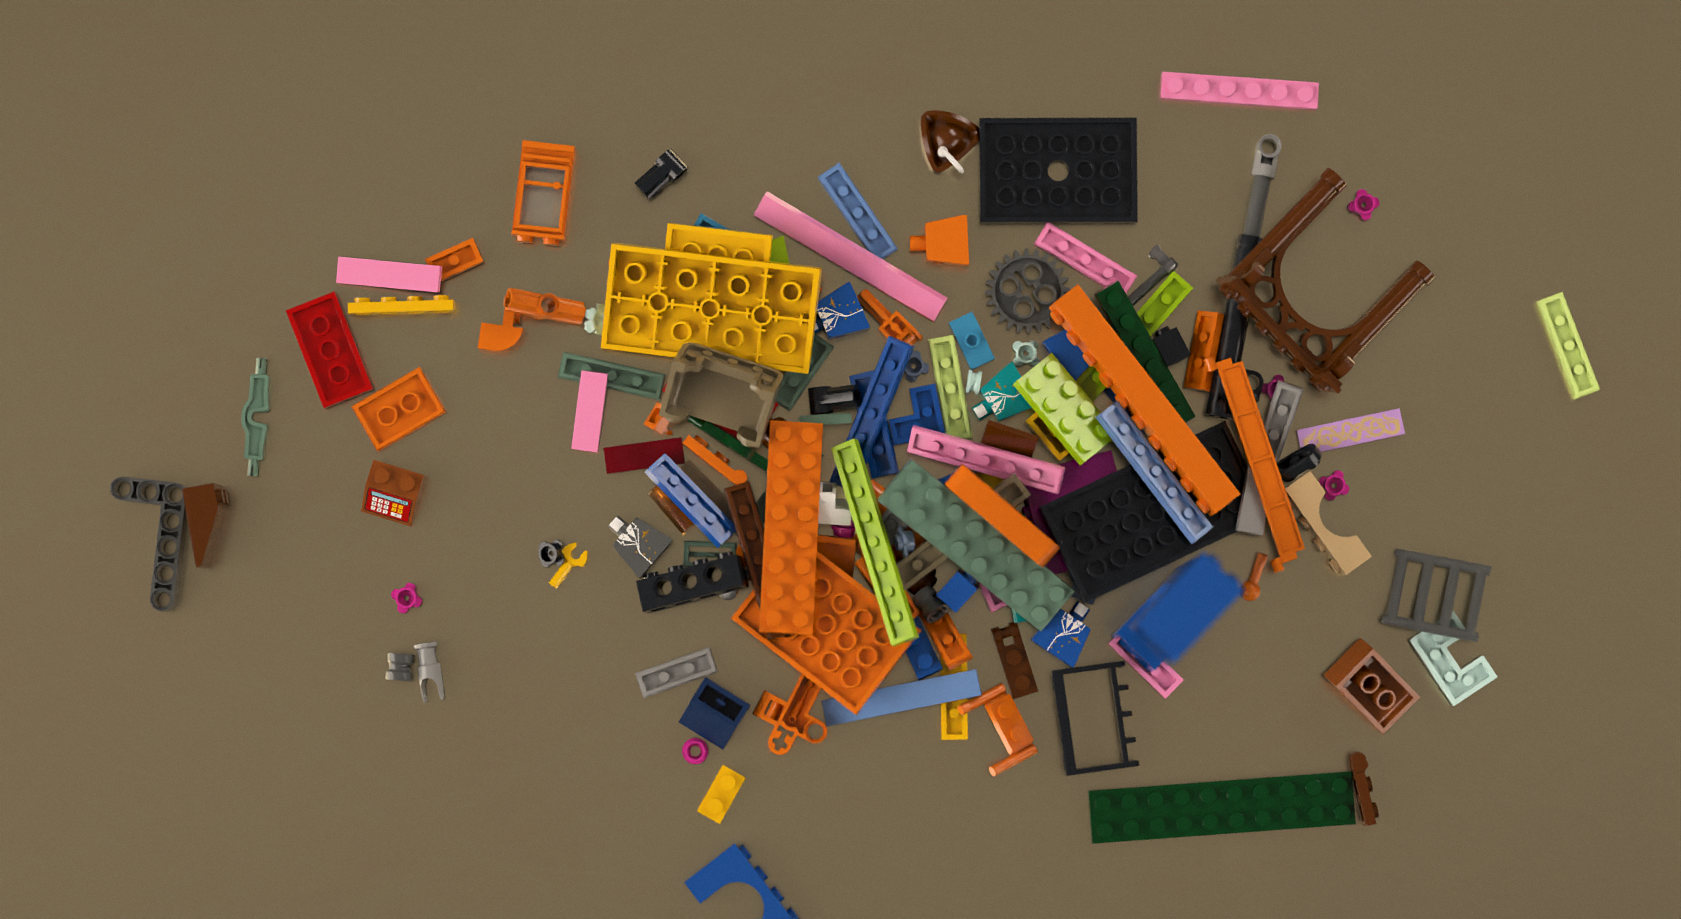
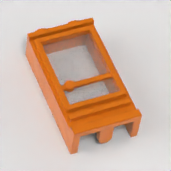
[511,140,576,246]

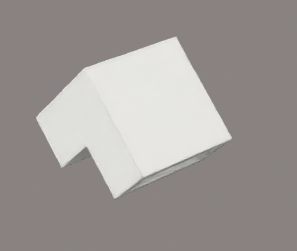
[818,482,851,526]

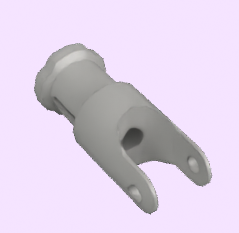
[413,641,445,703]

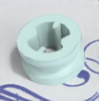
[965,370,982,395]

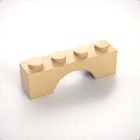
[1285,471,1372,576]

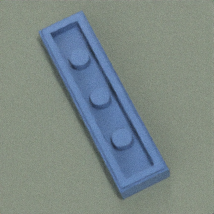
[818,163,898,259]

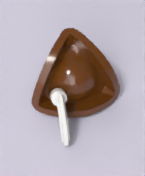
[921,110,980,173]

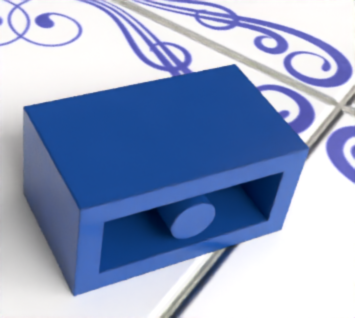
[936,569,979,613]

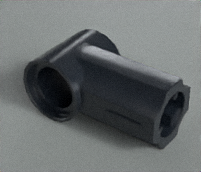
[634,148,689,200]
[808,385,862,415]

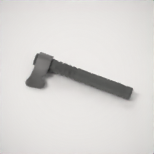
[1128,245,1178,306]

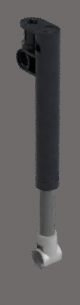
[1205,134,1282,421]

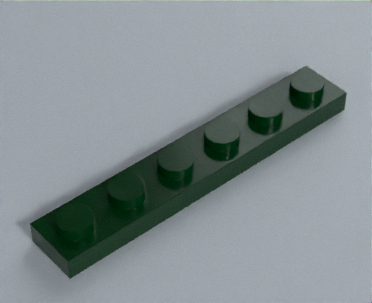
[1094,280,1196,423]

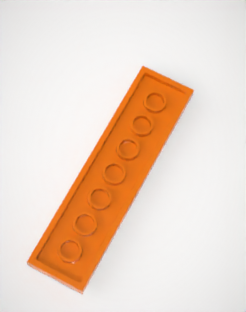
[759,420,823,635]

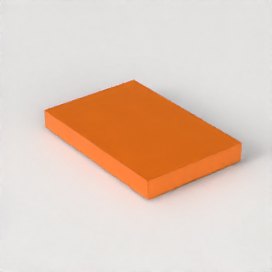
[351,367,447,452]

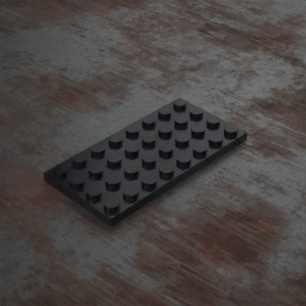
[1038,421,1247,604]

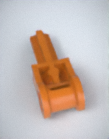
[857,289,923,345]

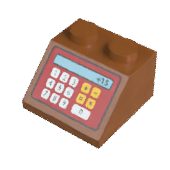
[361,460,427,527]

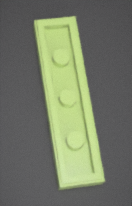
[1537,292,1600,399]
[928,335,973,440]

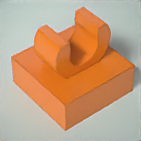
[644,402,673,435]

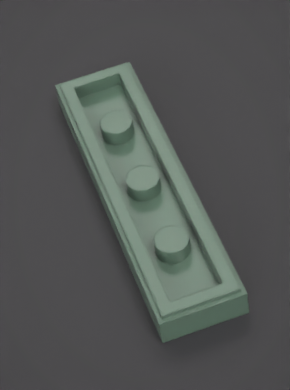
[558,352,666,400]

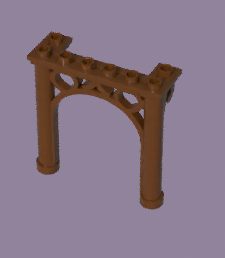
[1216,168,1435,394]

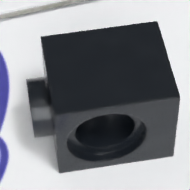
[1152,326,1191,367]

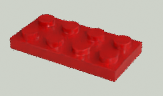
[285,291,374,409]

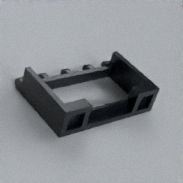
[1050,661,1140,776]

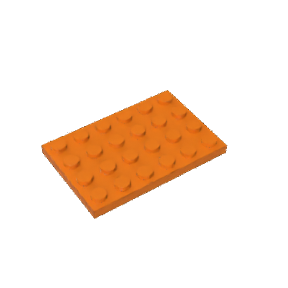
[731,551,921,715]

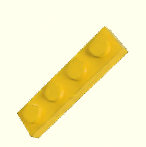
[348,295,456,316]
[940,634,968,740]

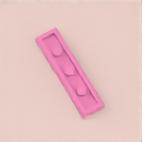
[1034,223,1137,294]
[336,257,442,293]

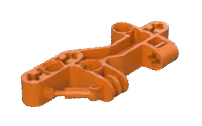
[752,674,828,755]

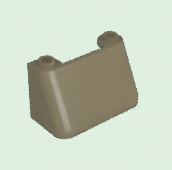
[659,342,783,448]

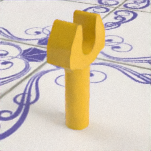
[549,542,588,589]

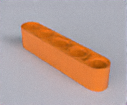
[945,464,1060,568]

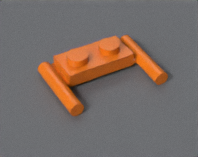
[957,683,1038,776]

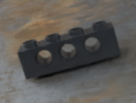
[636,551,749,613]

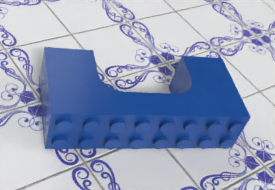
[1111,553,1244,672]

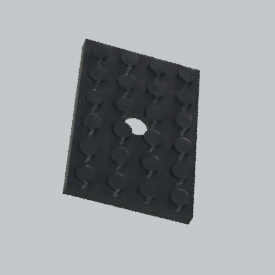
[979,118,1138,224]

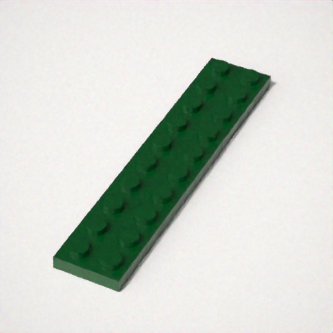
[1088,771,1356,844]

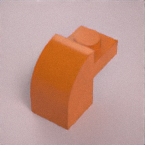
[478,309,525,353]

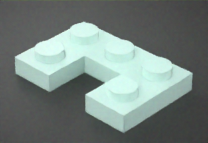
[1409,611,1497,706]

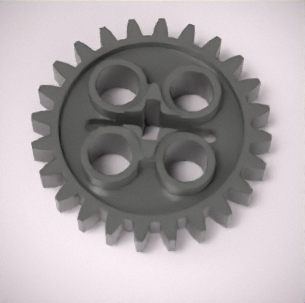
[985,248,1071,334]

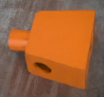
[910,215,969,267]

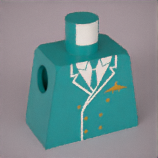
[972,362,1033,422]

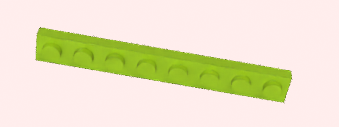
[831,439,919,647]

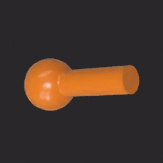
[1240,552,1268,601]

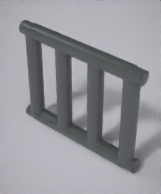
[1382,548,1492,642]

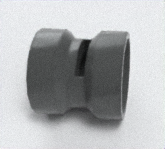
[912,586,948,623]
[385,653,414,681]

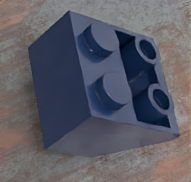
[678,677,751,750]

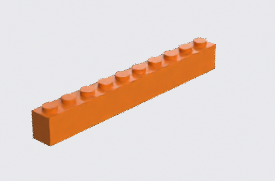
[1049,285,1240,516]

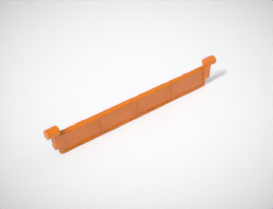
[1204,357,1305,573]

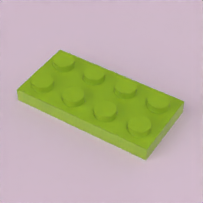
[1013,353,1112,466]

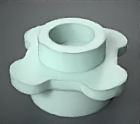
[1012,340,1039,367]

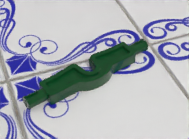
[687,416,768,472]

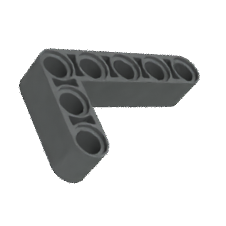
[110,477,188,612]

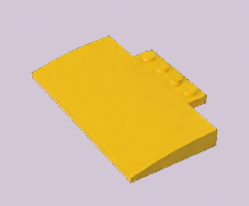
[601,222,822,374]

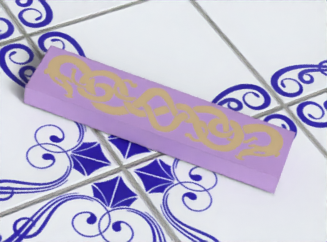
[1296,408,1405,452]

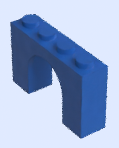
[684,843,799,919]

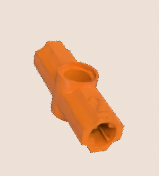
[503,288,586,325]

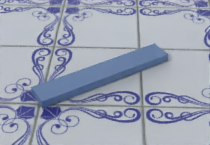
[1095,401,1213,544]
[821,669,982,726]

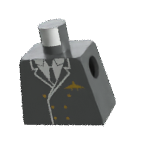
[608,516,673,579]

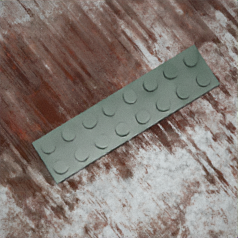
[877,458,1075,631]

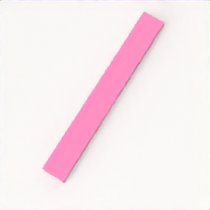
[754,191,947,321]

